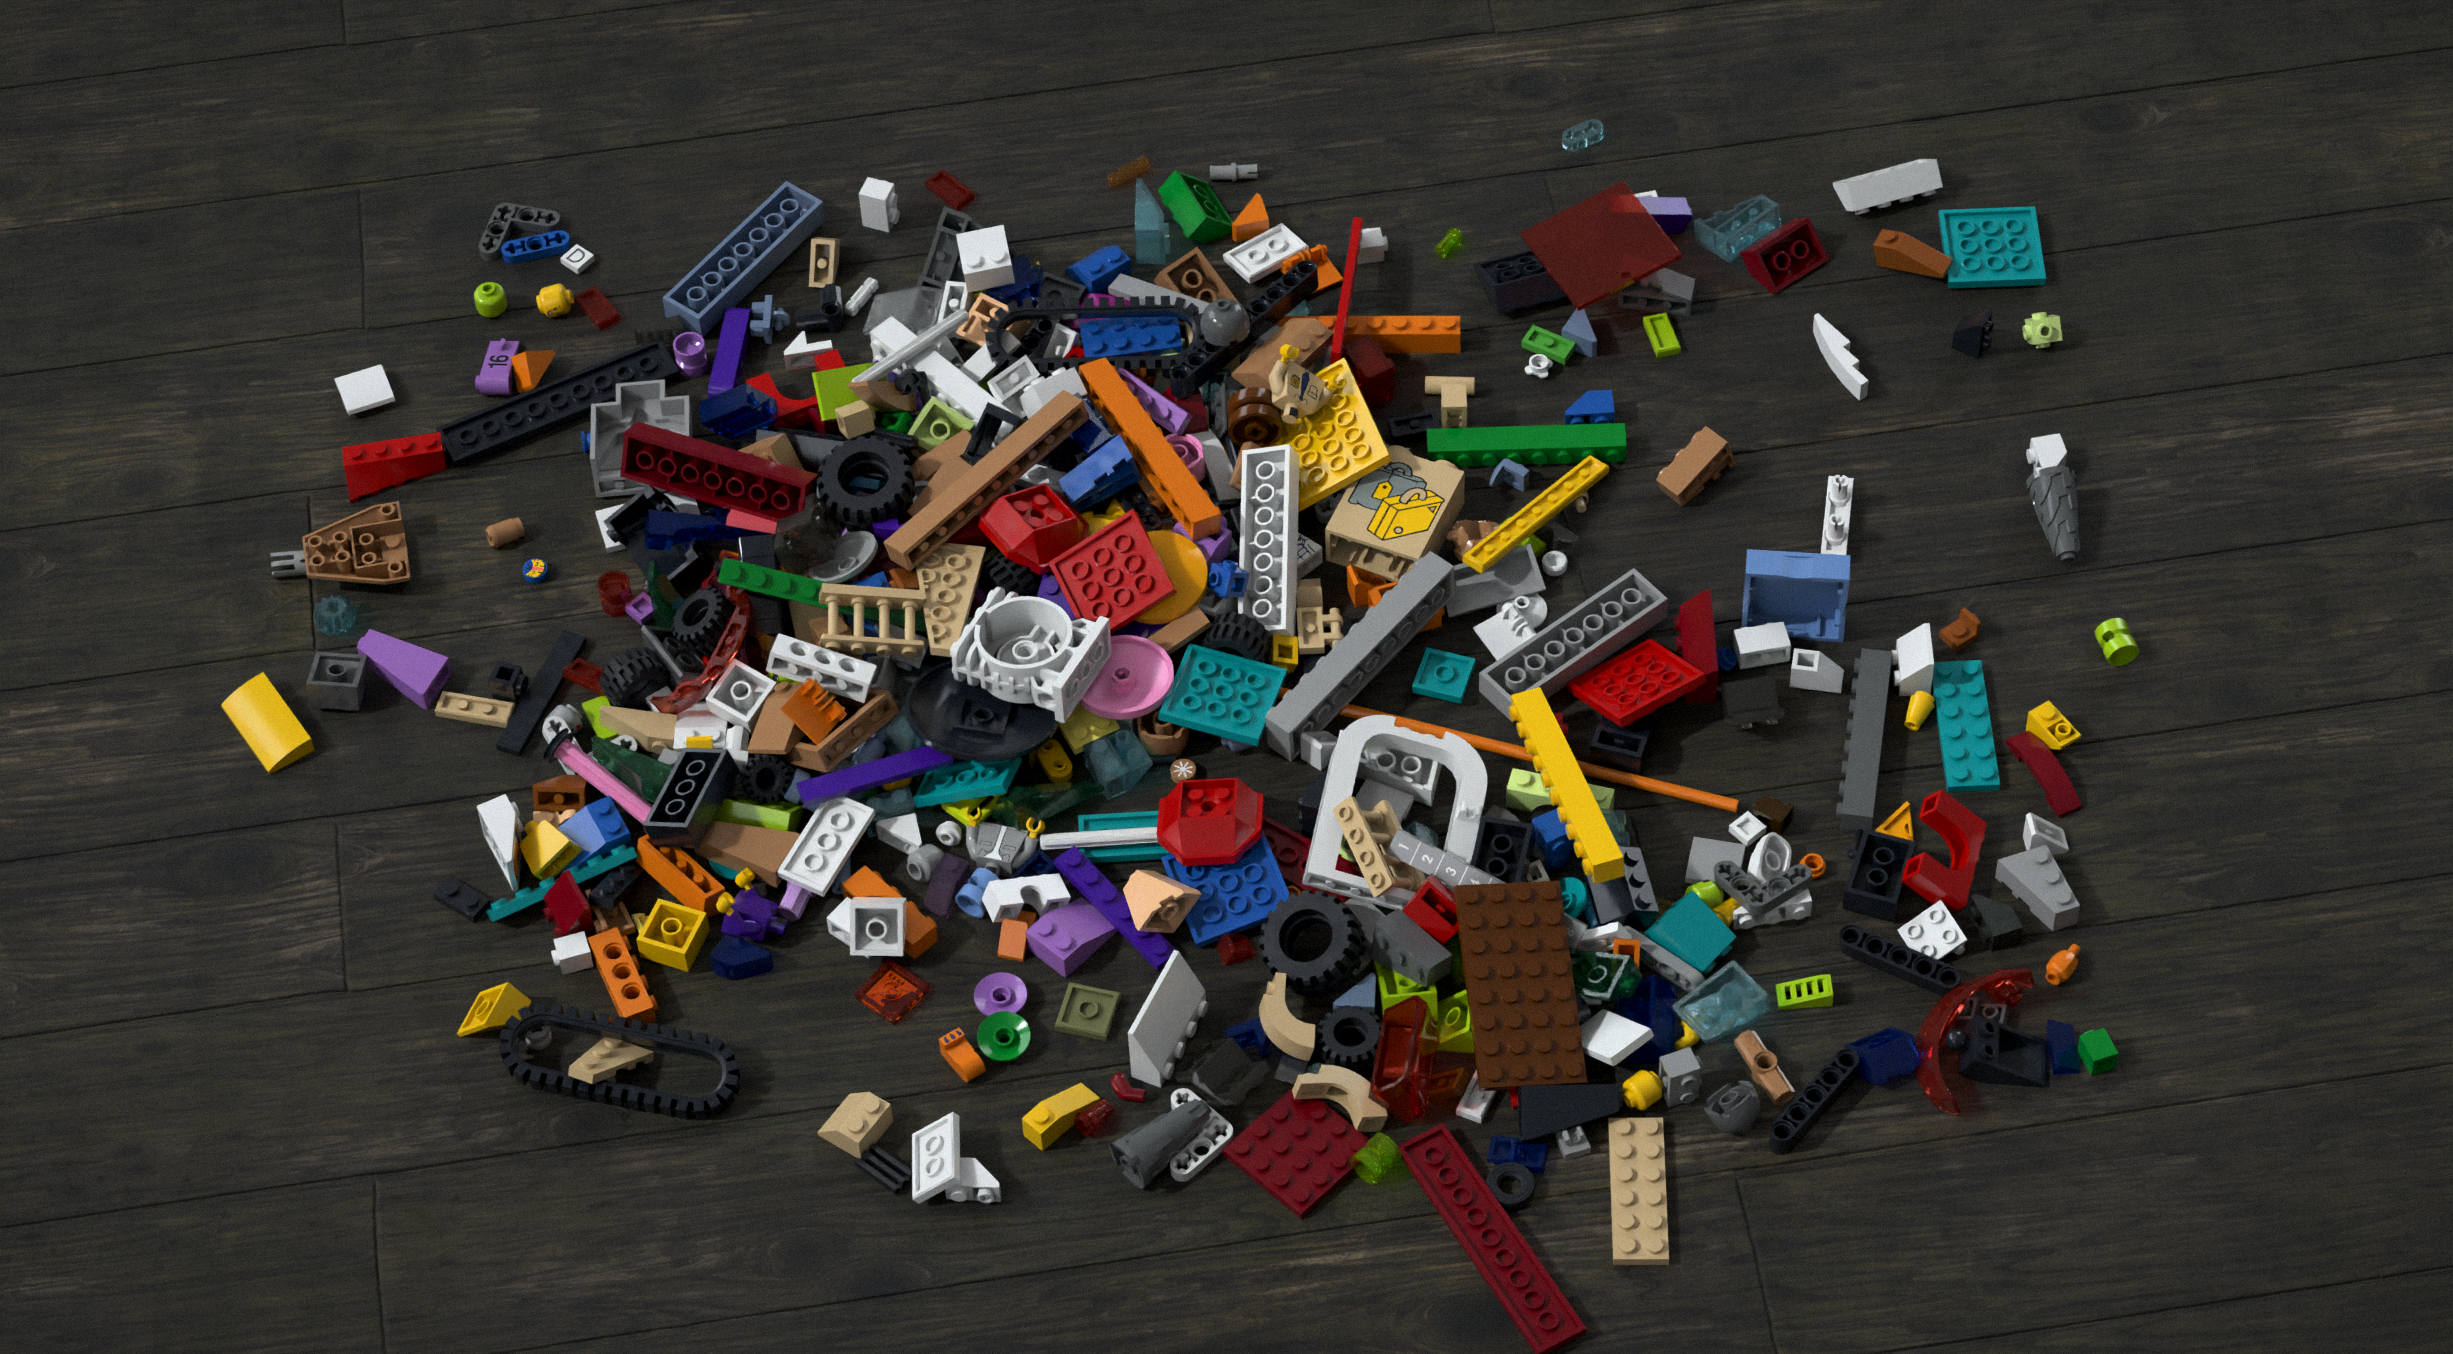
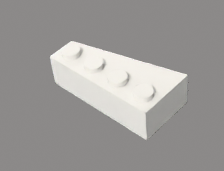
[1338,730,1442,807]

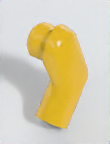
[1674,1016,1700,1051]

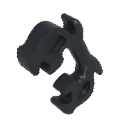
[895,369,931,430]

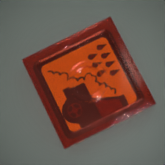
[854,958,930,1026]

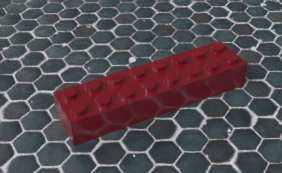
[620,422,818,530]

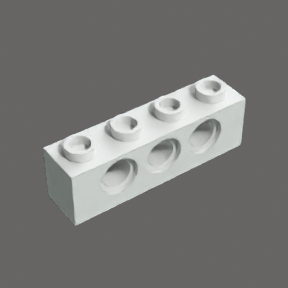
[766,633,877,703]

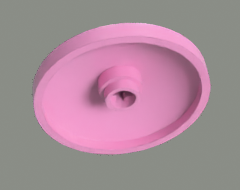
[1079,635,1174,719]

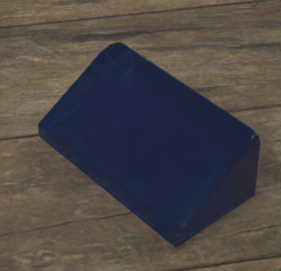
[2046,1019,2080,1075]

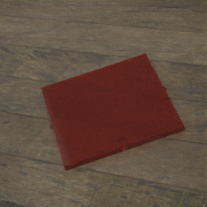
[1520,181,1683,311]

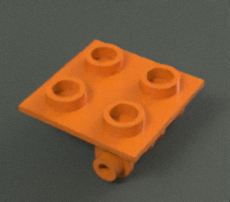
[1280,244,1343,294]
[780,677,847,745]

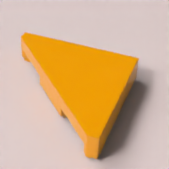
[1875,801,1915,857]

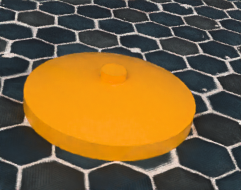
[1135,531,1208,624]

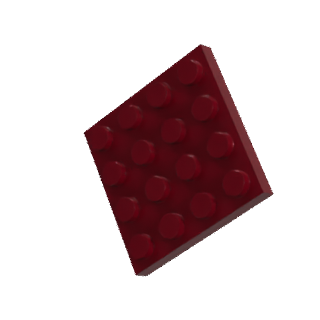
[1223,1086,1377,1220]

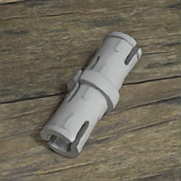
[1210,163,1258,182]

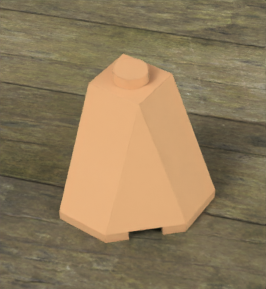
[1123,870,1202,933]

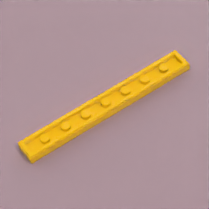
[1462,455,1609,574]

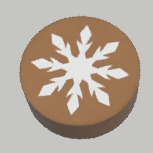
[1170,759,1196,784]

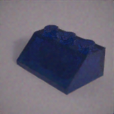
[1615,974,1677,1065]

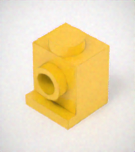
[1268,634,1298,675]

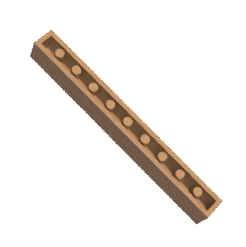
[884,390,1090,571]

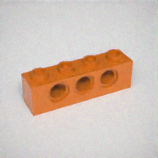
[587,927,658,1028]

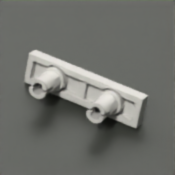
[1821,475,1854,555]

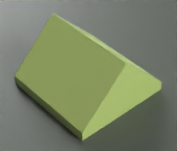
[908,396,974,451]

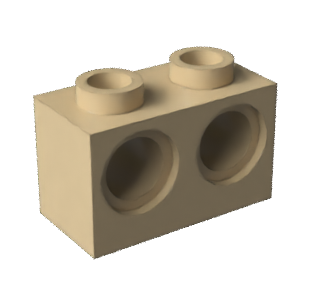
[1441,383,1467,428]

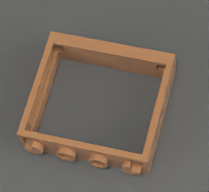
[770,688,899,773]

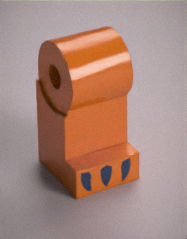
[939,1027,986,1082]

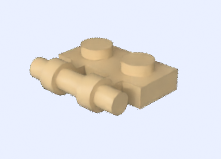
[1296,607,1344,655]

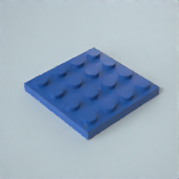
[1161,829,1290,949]

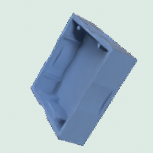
[1741,549,1851,642]

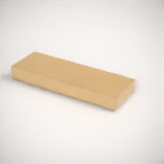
[435,691,516,728]

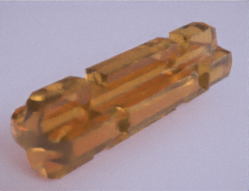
[1106,156,1150,187]

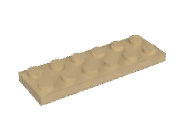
[1608,1118,1669,1265]

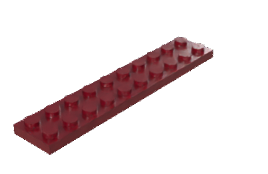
[1396,1123,1587,1354]

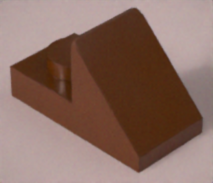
[1419,1067,1472,1111]

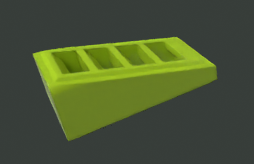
[1775,974,1833,1010]

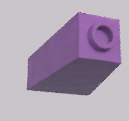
[357,629,452,710]

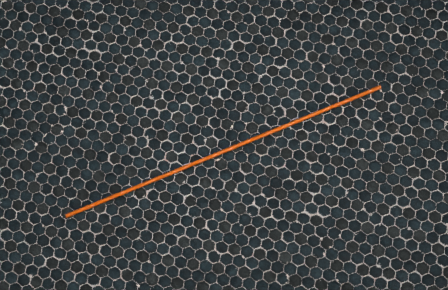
[719,549,1739,813]

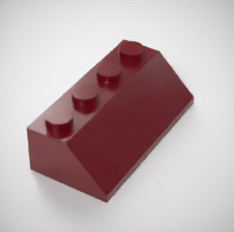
[1674,589,1718,703]

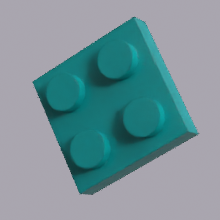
[1412,647,1476,704]

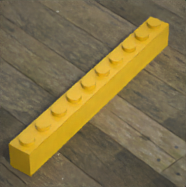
[1508,687,1625,884]

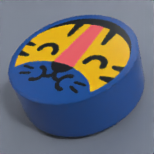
[522,558,549,583]

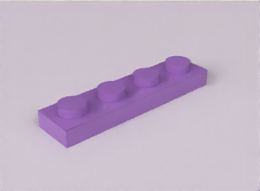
[1118,367,1193,436]

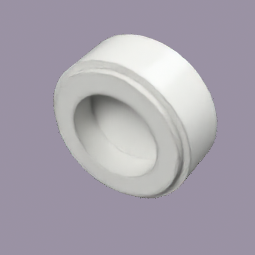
[1542,551,1567,576]

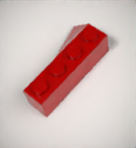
[342,432,447,503]

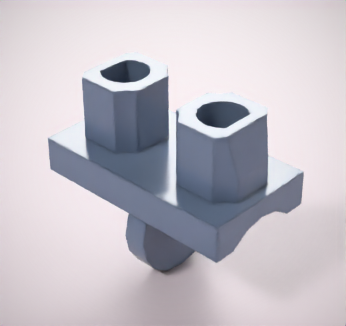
[750,295,790,344]

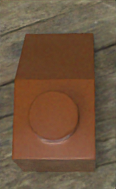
[533,774,591,812]

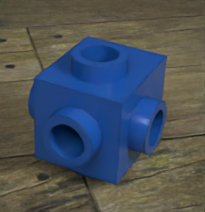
[1207,560,1250,598]

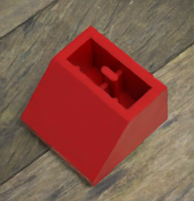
[1402,873,1458,945]

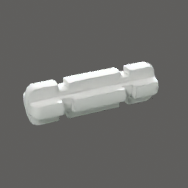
[844,277,879,317]

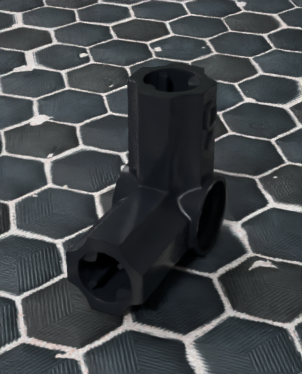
[795,283,845,332]

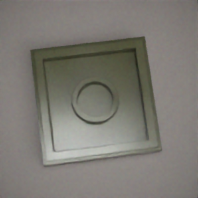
[1055,982,1121,1041]

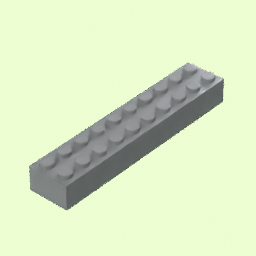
[1265,551,1455,761]

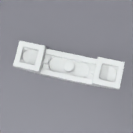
[1185,428,1241,515]

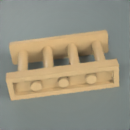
[819,583,925,658]
[1333,796,1426,898]

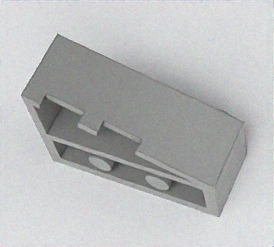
[1995,845,2080,931]

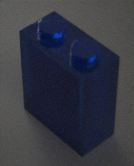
[700,383,778,440]

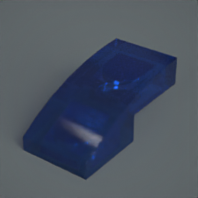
[1487,1136,1549,1173]

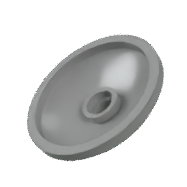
[808,531,878,584]

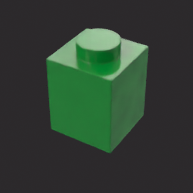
[2077,1028,2119,1076]

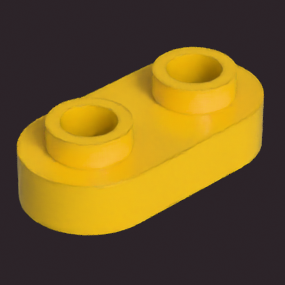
[1037,738,1073,783]

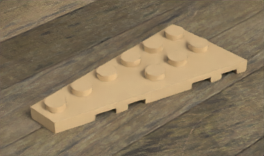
[915,542,986,657]

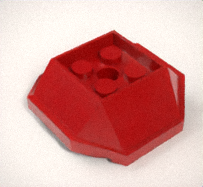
[978,483,1089,575]
[1156,778,1264,866]

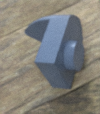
[1490,459,1529,492]

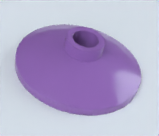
[974,972,1027,1016]

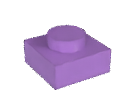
[625,592,661,626]

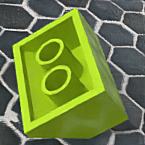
[713,796,805,832]

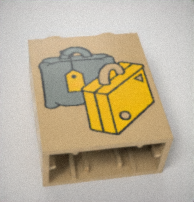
[1325,445,1465,582]

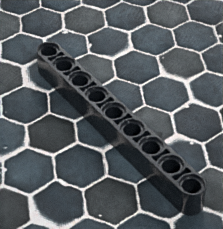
[1169,260,1319,398]

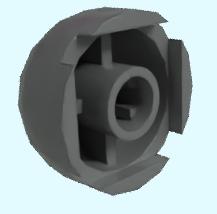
[1200,299,1250,346]
[1704,1080,1760,1133]

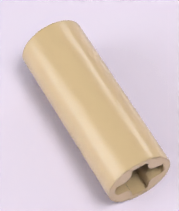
[1425,376,1475,396]

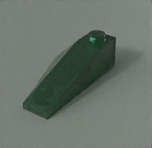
[647,561,684,629]
[1569,949,1643,1001]

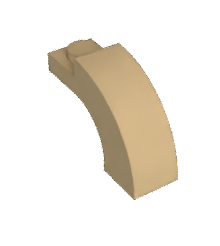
[1259,972,1315,1061]

